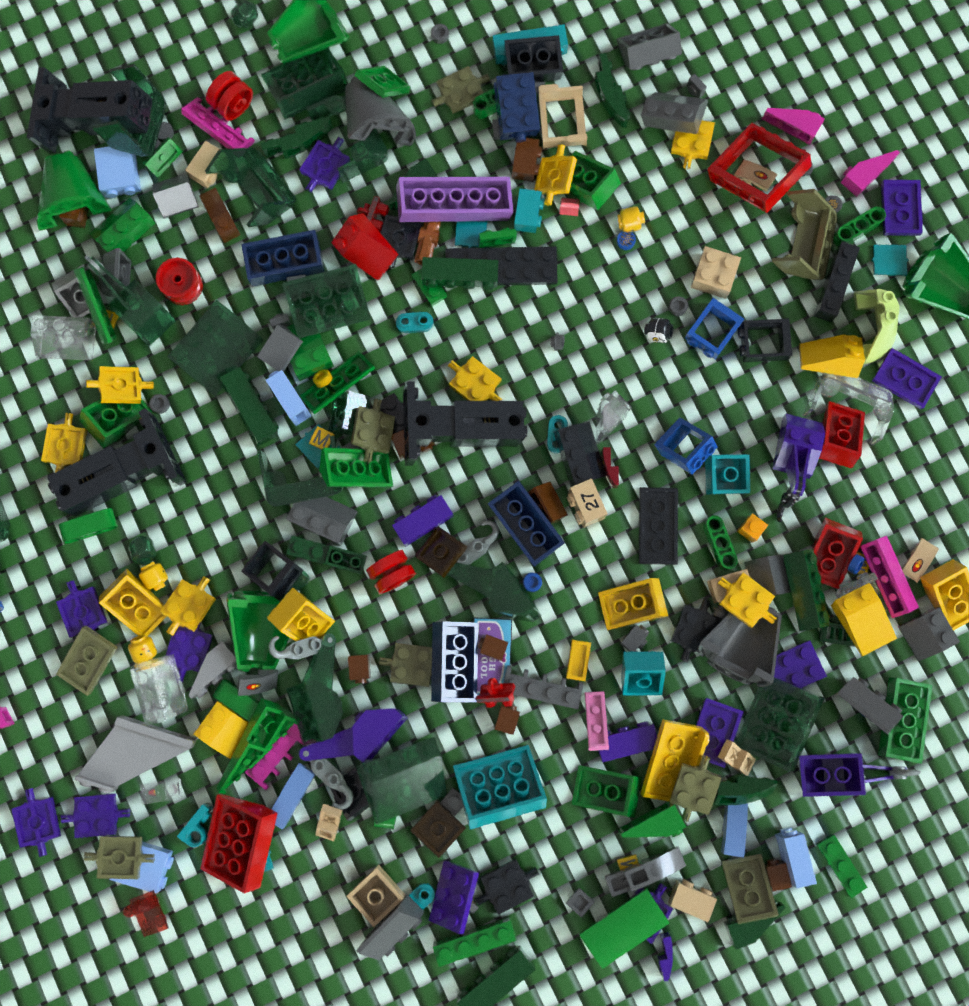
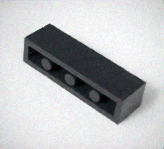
[814,241,860,322]

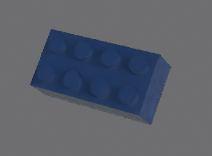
[241,230,325,287]
[431,621,478,702]

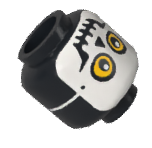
[644,318,674,343]

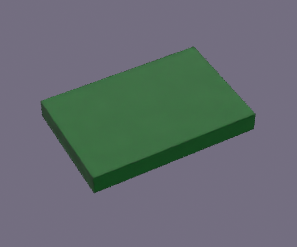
[354,66,411,98]

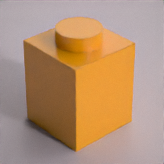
[737,513,768,543]

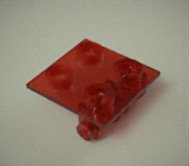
[123,890,169,937]

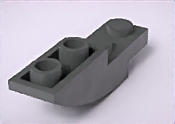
[604,846,686,897]

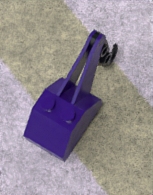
[772,414,825,523]

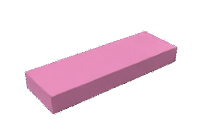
[585,691,609,751]

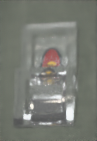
[140,778,183,805]

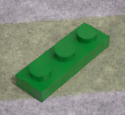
[816,834,868,898]

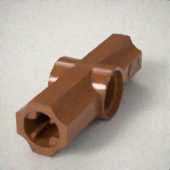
[414,222,441,266]

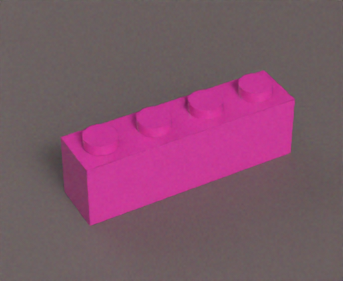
[860,535,919,618]

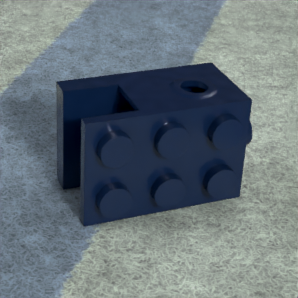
[493,72,540,142]

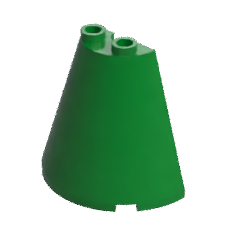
[267,0,350,65]
[36,151,111,231]
[902,233,969,319]
[226,590,290,672]

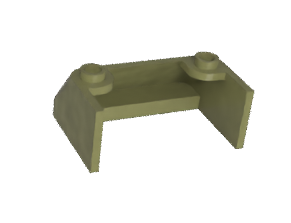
[772,189,837,280]

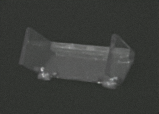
[803,372,894,445]

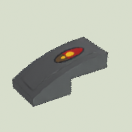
[237,669,278,696]

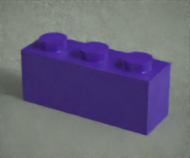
[392,495,454,547]
[598,721,657,762]

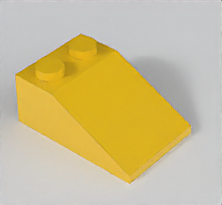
[799,335,865,378]
[920,559,969,631]
[99,569,167,636]
[598,578,668,630]
[831,582,897,657]
[267,588,335,641]
[194,701,249,759]

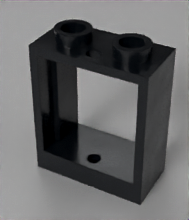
[738,319,792,362]
[241,541,304,601]

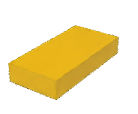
[566,640,591,681]

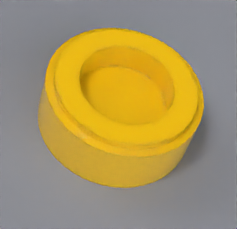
[313,370,333,388]

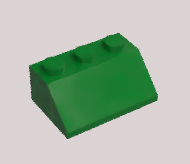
[89,197,155,252]

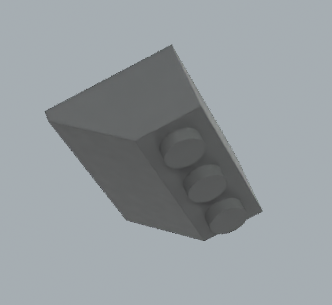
[616,23,682,70]
[641,92,708,134]
[286,488,358,546]
[837,677,904,735]
[356,895,424,960]

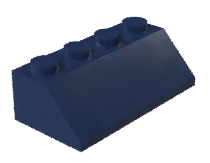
[488,481,565,567]

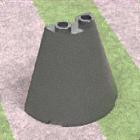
[345,76,416,146]
[699,607,782,687]

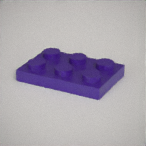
[881,180,923,236]
[872,348,942,410]
[766,640,827,700]
[696,698,744,768]
[429,861,479,934]

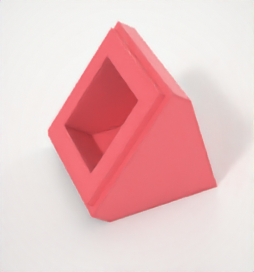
[560,198,580,216]

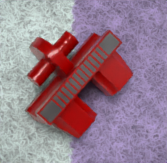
[357,196,389,233]
[476,678,515,708]

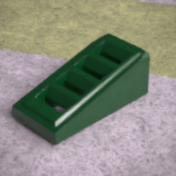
[819,623,855,647]

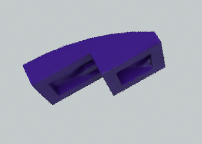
[657,932,673,982]

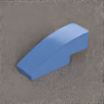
[272,763,315,830]
[721,803,748,858]

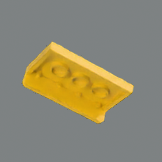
[640,719,709,801]

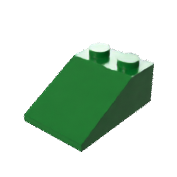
[569,151,621,210]
[286,316,334,381]
[79,398,152,449]
[572,765,642,818]
[617,801,686,838]

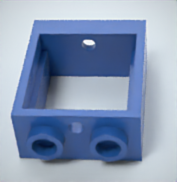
[685,298,744,359]
[654,417,718,475]

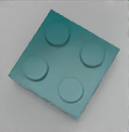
[705,454,750,495]
[621,651,666,695]

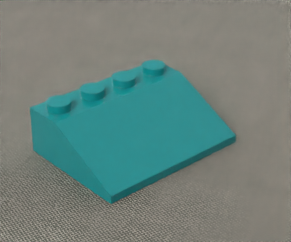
[453,745,547,830]

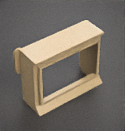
[538,84,587,150]

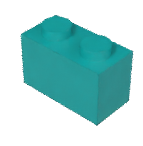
[514,188,544,233]

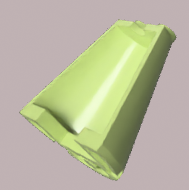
[853,289,899,364]

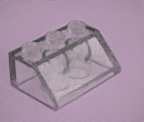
[31,315,96,360]
[596,391,631,445]
[130,654,189,726]

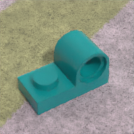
[177,803,213,847]

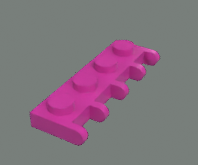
[182,97,255,156]
[245,711,317,790]

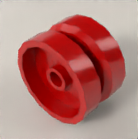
[206,71,253,121]
[156,257,203,305]
[366,550,416,595]

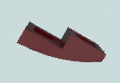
[601,447,619,488]

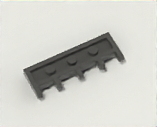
[503,665,583,709]

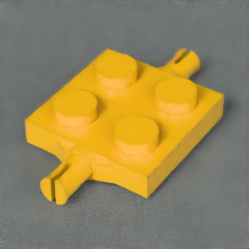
[671,120,715,169]
[534,144,577,206]
[448,356,503,401]
[86,366,154,404]
[41,413,87,473]
[718,572,777,628]
[160,576,216,636]

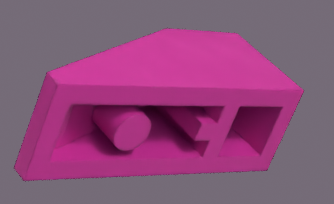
[762,108,825,145]
[841,150,900,197]

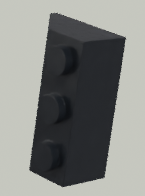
[504,35,563,82]
[554,422,607,487]

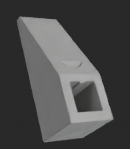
[189,641,236,698]

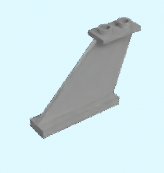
[74,715,197,793]

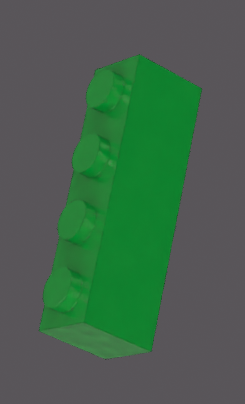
[433,916,516,967]

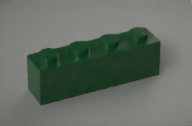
[422,257,498,290]
[220,367,279,446]
[783,549,830,631]
[457,946,536,1006]

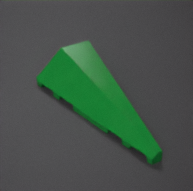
[216,698,300,794]

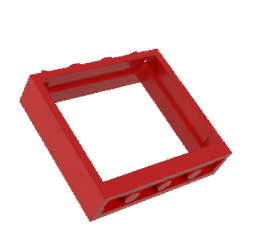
[708,123,812,213]

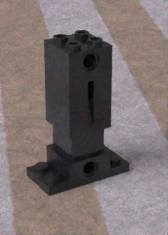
[27,67,152,154]
[403,381,527,466]
[47,408,187,516]

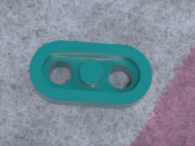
[396,312,433,333]
[547,415,568,454]
[408,883,435,910]

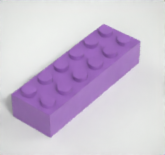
[396,177,513,222]

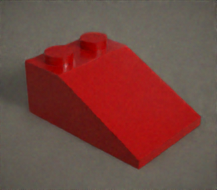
[331,213,399,280]
[819,401,865,469]
[812,518,863,590]

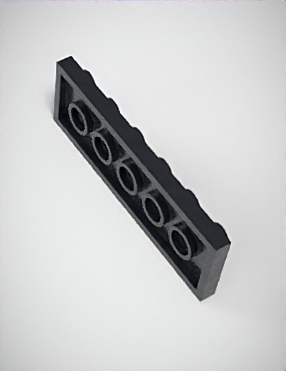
[445,246,558,286]

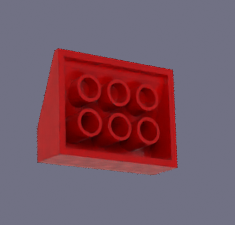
[200,794,278,894]

